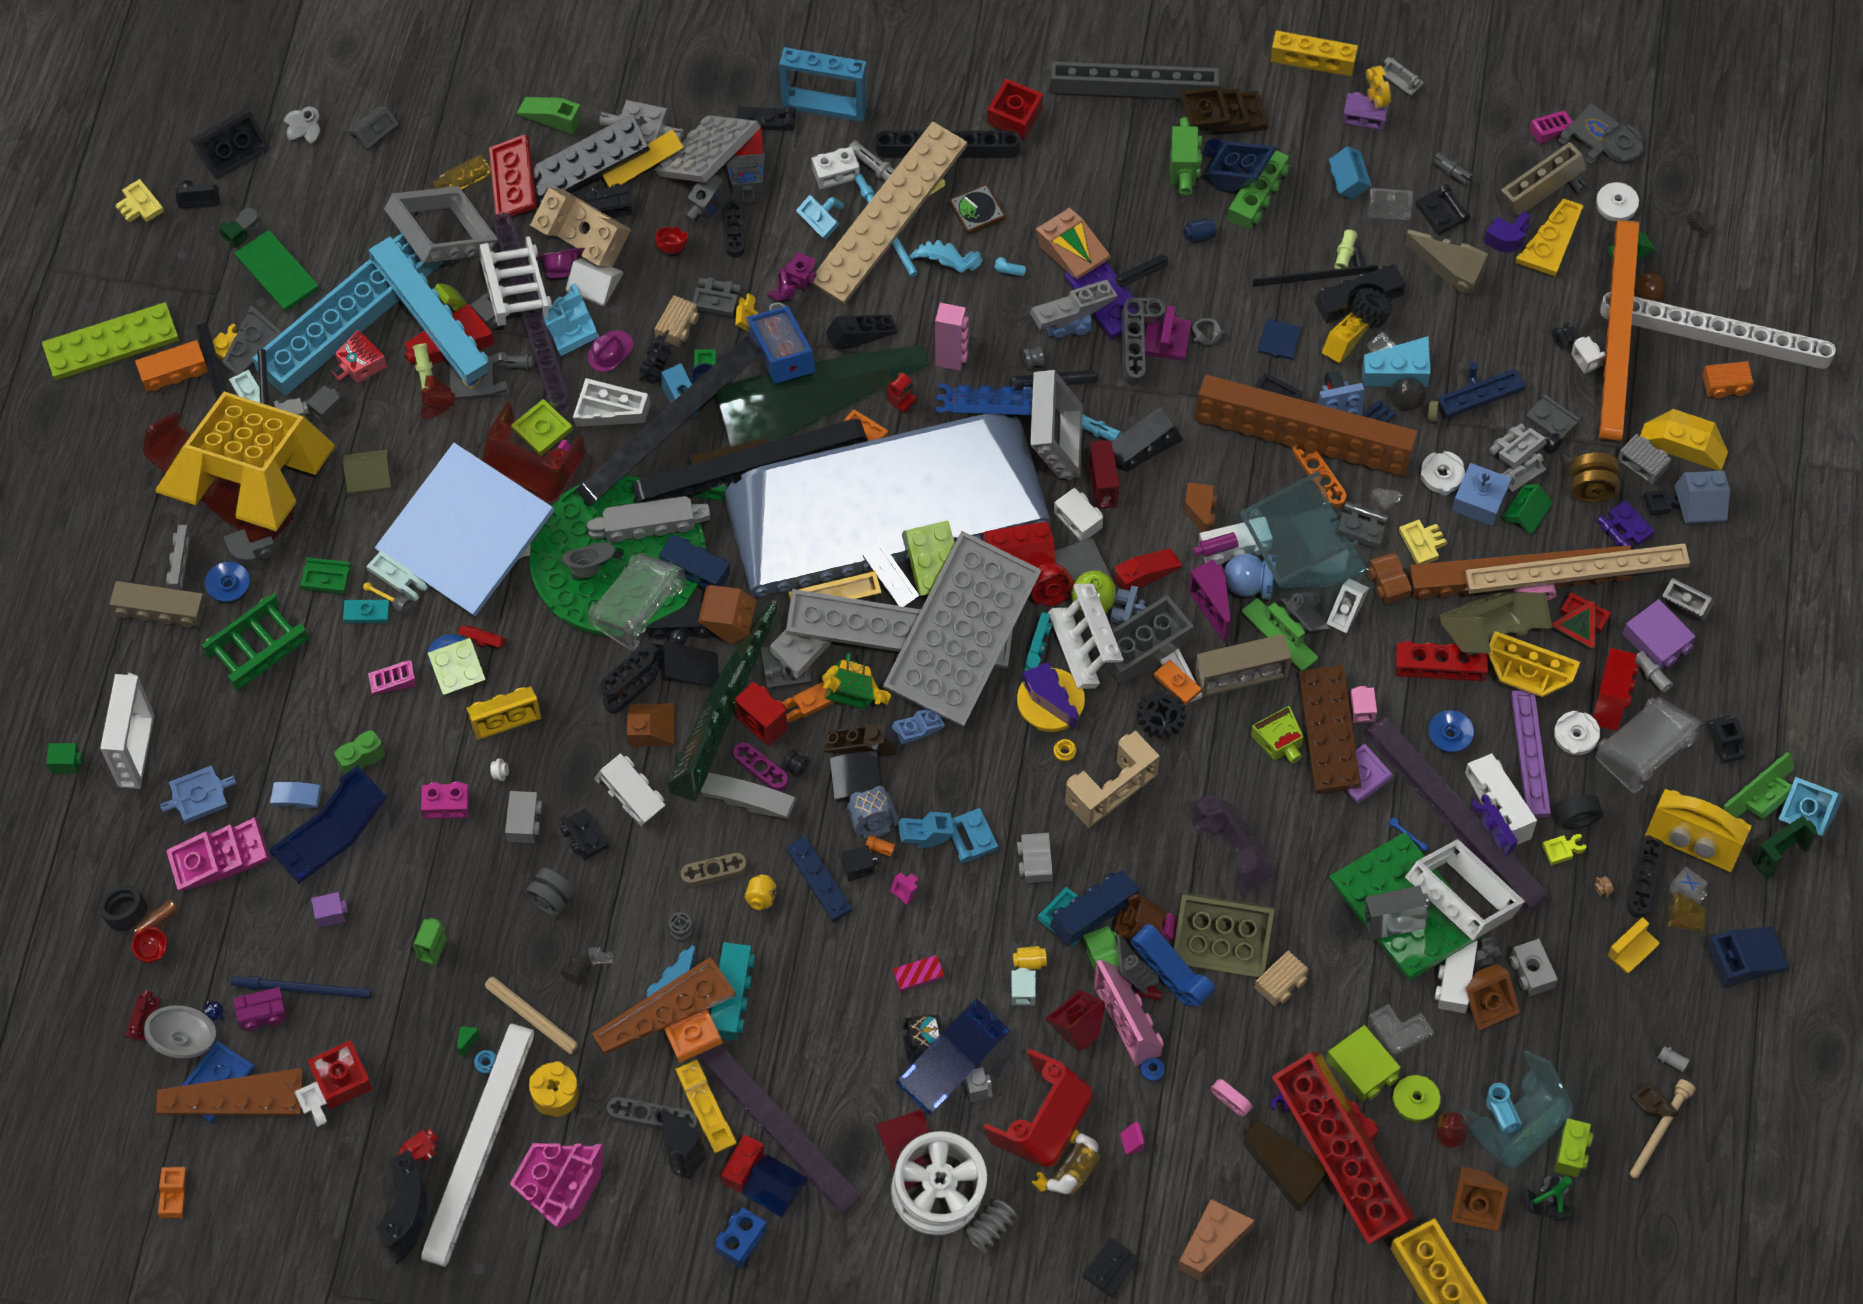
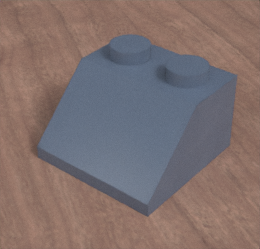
[1674,471,1730,524]

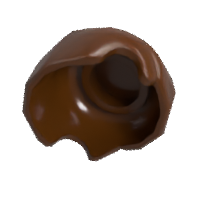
[1634,272,1666,302]

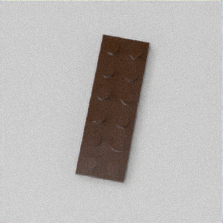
[1299,665,1362,794]

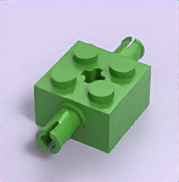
[1170,117,1202,195]

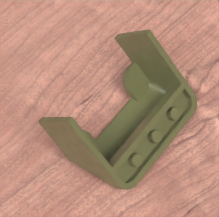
[1439,591,1552,655]

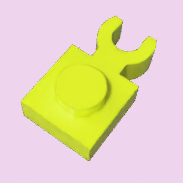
[1542,834,1586,865]

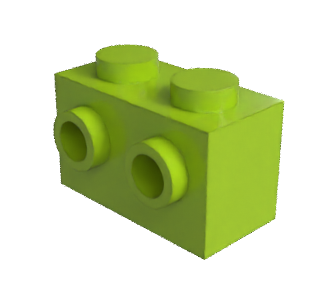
[1554,1118,1593,1177]

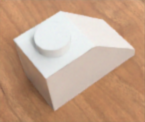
[1326,579,1369,633]

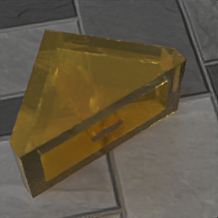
[1668,892,1706,931]

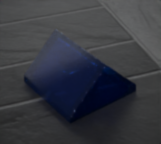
[742,1154,808,1218]

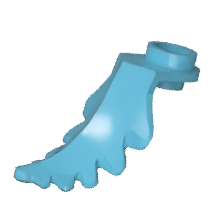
[909,240,983,273]

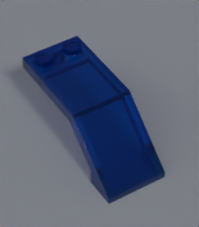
[269,766,387,884]
[896,998,1011,1115]

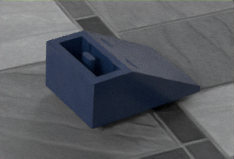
[1707,927,1790,988]

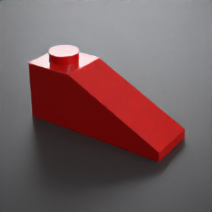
[1114,548,1182,590]

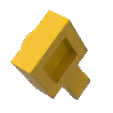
[735,293,758,332]

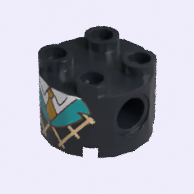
[903,1014,945,1065]

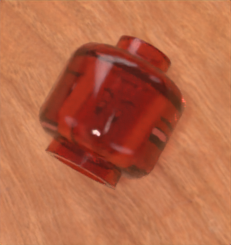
[1436,1112,1468,1148]

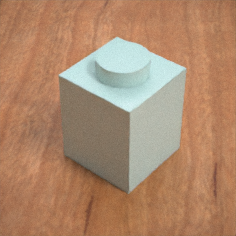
[1011,968,1035,1005]

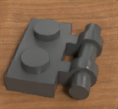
[692,277,742,317]
[1336,501,1388,549]

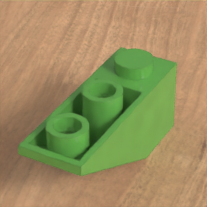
[517,97,582,135]

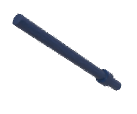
[231,976,371,999]

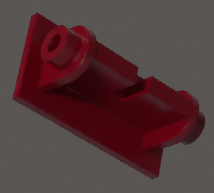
[125,990,161,1041]

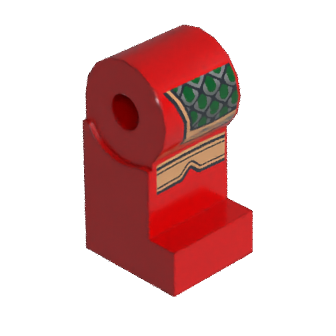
[887,373,917,414]

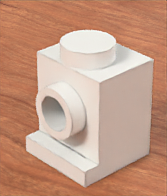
[1571,336,1606,374]

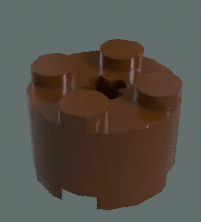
[1114,894,1167,943]

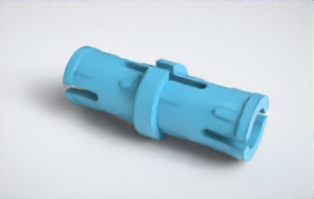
[1082,414,1122,441]

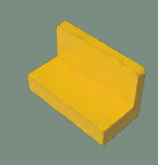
[1607,917,1659,974]

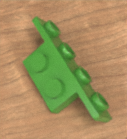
[1242,598,1318,671]
[1724,752,1794,819]

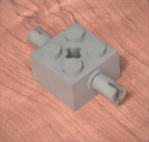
[599,100,683,144]

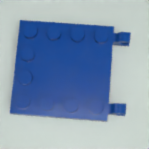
[936,383,1033,415]

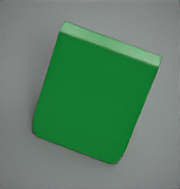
[457,1026,480,1057]

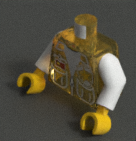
[1032,1129,1101,1195]

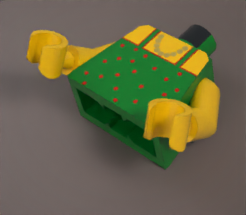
[822,653,891,709]

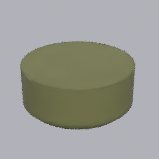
[1428,400,1439,423]

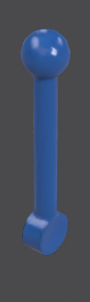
[1389,818,1428,851]

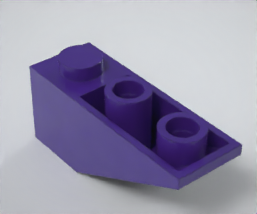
[1023,662,1079,728]

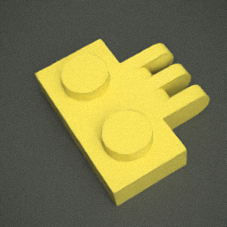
[116,179,164,223]
[1399,520,1447,564]

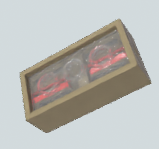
[1195,634,1292,697]

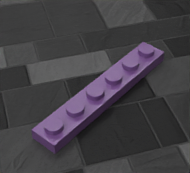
[1511,690,1551,818]

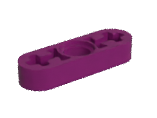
[733,742,788,792]

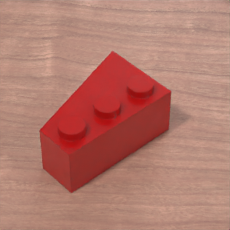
[1593,647,1639,731]

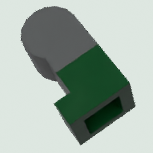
[218,208,260,249]

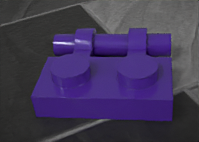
[1597,500,1655,549]

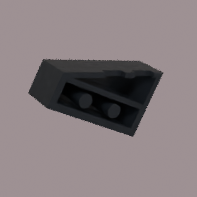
[1112,407,1184,472]

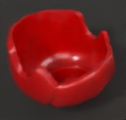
[655,226,688,255]
[131,926,168,963]

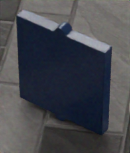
[1258,319,1301,360]

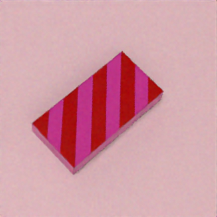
[893,955,944,992]

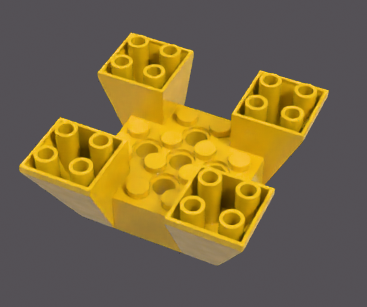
[155,392,335,531]

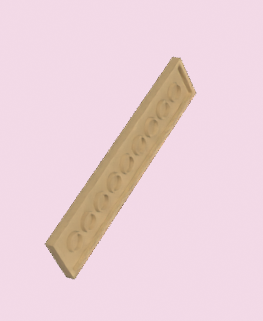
[811,121,967,305]

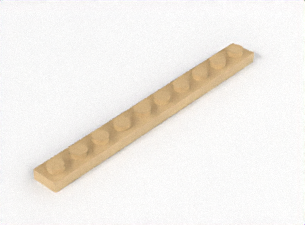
[1465,544,1690,594]

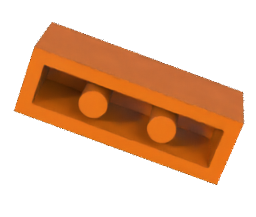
[135,340,208,392]

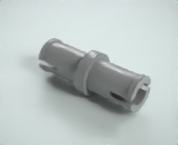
[1635,651,1673,693]

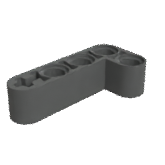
[1122,298,1165,385]

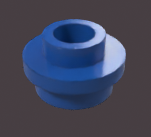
[1141,1058,1165,1081]

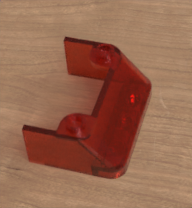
[481,402,586,501]

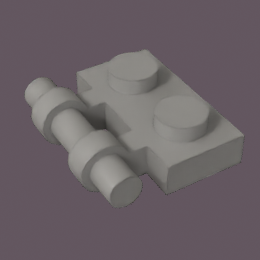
[1489,423,1546,469]

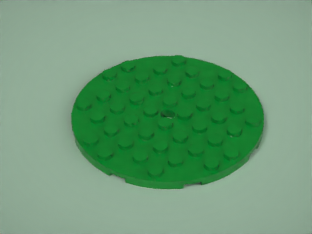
[529,476,706,636]

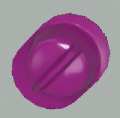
[537,248,585,278]
[588,330,634,372]

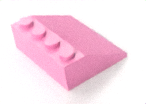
[1094,959,1164,1067]

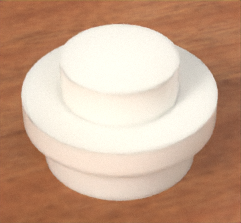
[491,758,509,781]

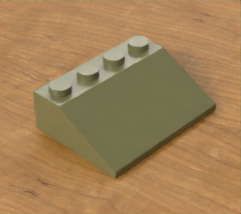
[1174,892,1275,977]

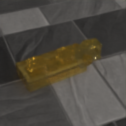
[433,154,491,189]

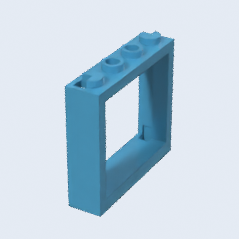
[779,47,868,122]

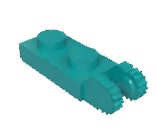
[1024,612,1052,671]

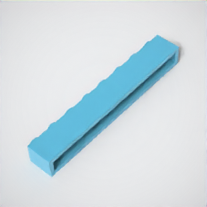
[368,237,489,385]

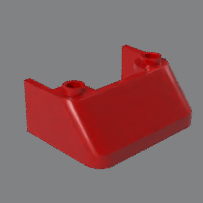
[983,1049,1093,1167]

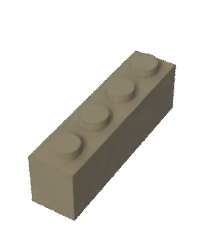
[1501,142,1586,217]
[109,581,206,628]

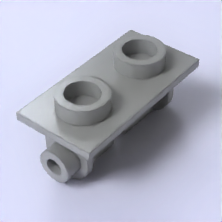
[1383,57,1424,96]
[1502,453,1546,492]

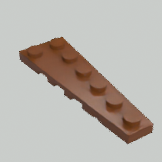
[592,957,736,1055]
[156,1068,303,1116]

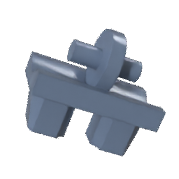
[1110,586,1147,624]

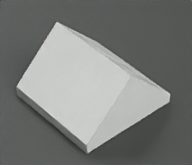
[566,257,623,307]

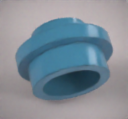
[474,1050,497,1074]

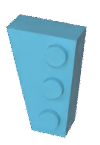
[1362,336,1430,387]

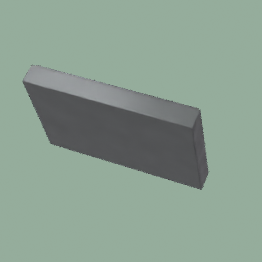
[1055,538,1118,599]

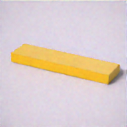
[602,129,684,187]

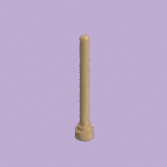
[1630,1079,1696,1178]

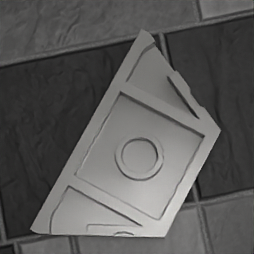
[770,630,833,679]

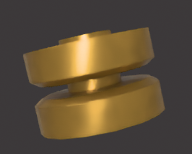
[1569,453,1620,503]

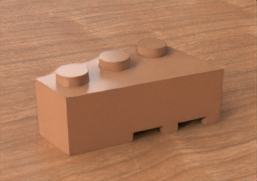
[1178,1199,1255,1280]

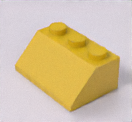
[467,686,541,740]

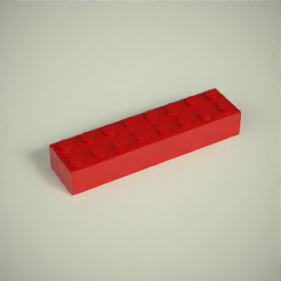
[1272,1052,1416,1244]

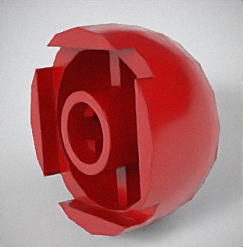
[1030,562,1074,606]

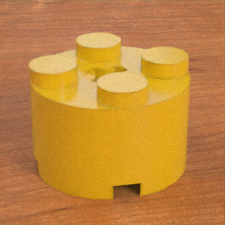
[529,1062,579,1117]

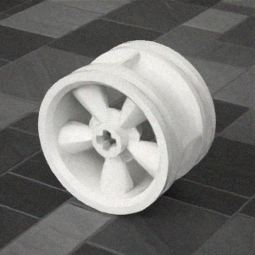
[891,1131,987,1235]

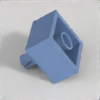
[1452,463,1511,526]

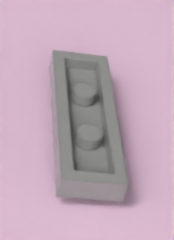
[166,525,191,590]

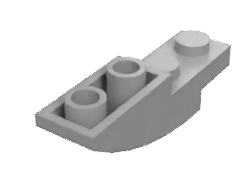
[1030,280,1117,329]

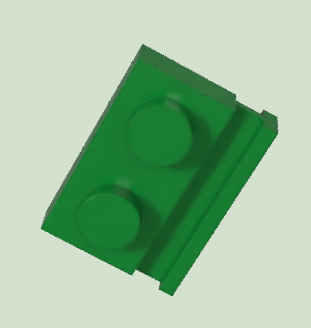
[300,557,351,594]

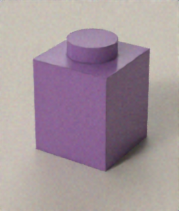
[311,892,348,928]

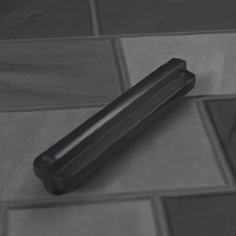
[1115,254,1169,287]

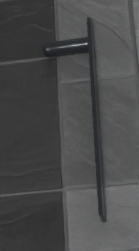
[1253,245,1379,287]

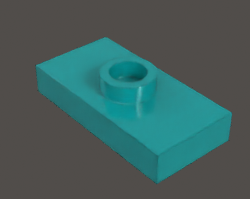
[343,600,390,623]

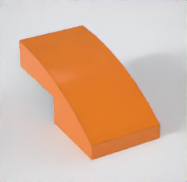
[158,1167,186,1218]

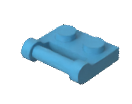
[951,808,998,863]

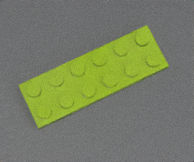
[42,302,179,381]

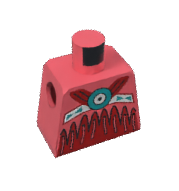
[332,330,387,382]

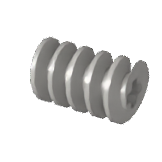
[966,1199,1018,1254]

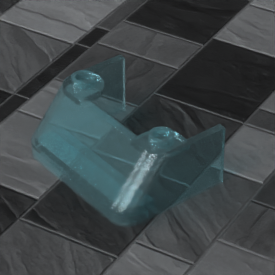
[1460,1050,1573,1169]

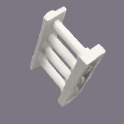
[479,237,552,326]
[1048,584,1123,689]

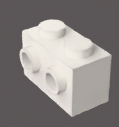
[812,147,860,189]

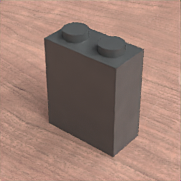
[1365,885,1430,940]

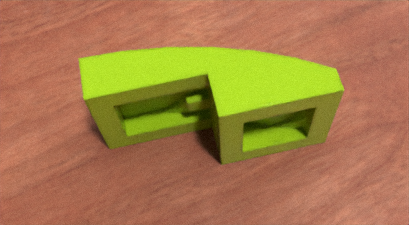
[434,283,468,311]

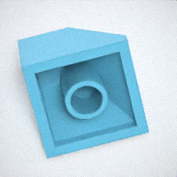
[1779,777,1843,836]

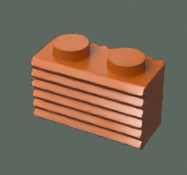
[1702,361,1753,398]

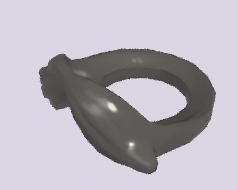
[1192,318,1225,346]

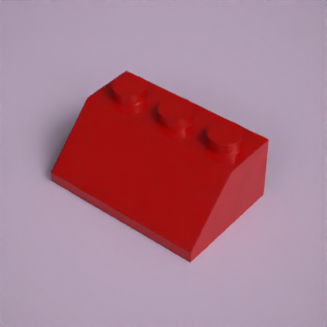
[982,521,1055,567]

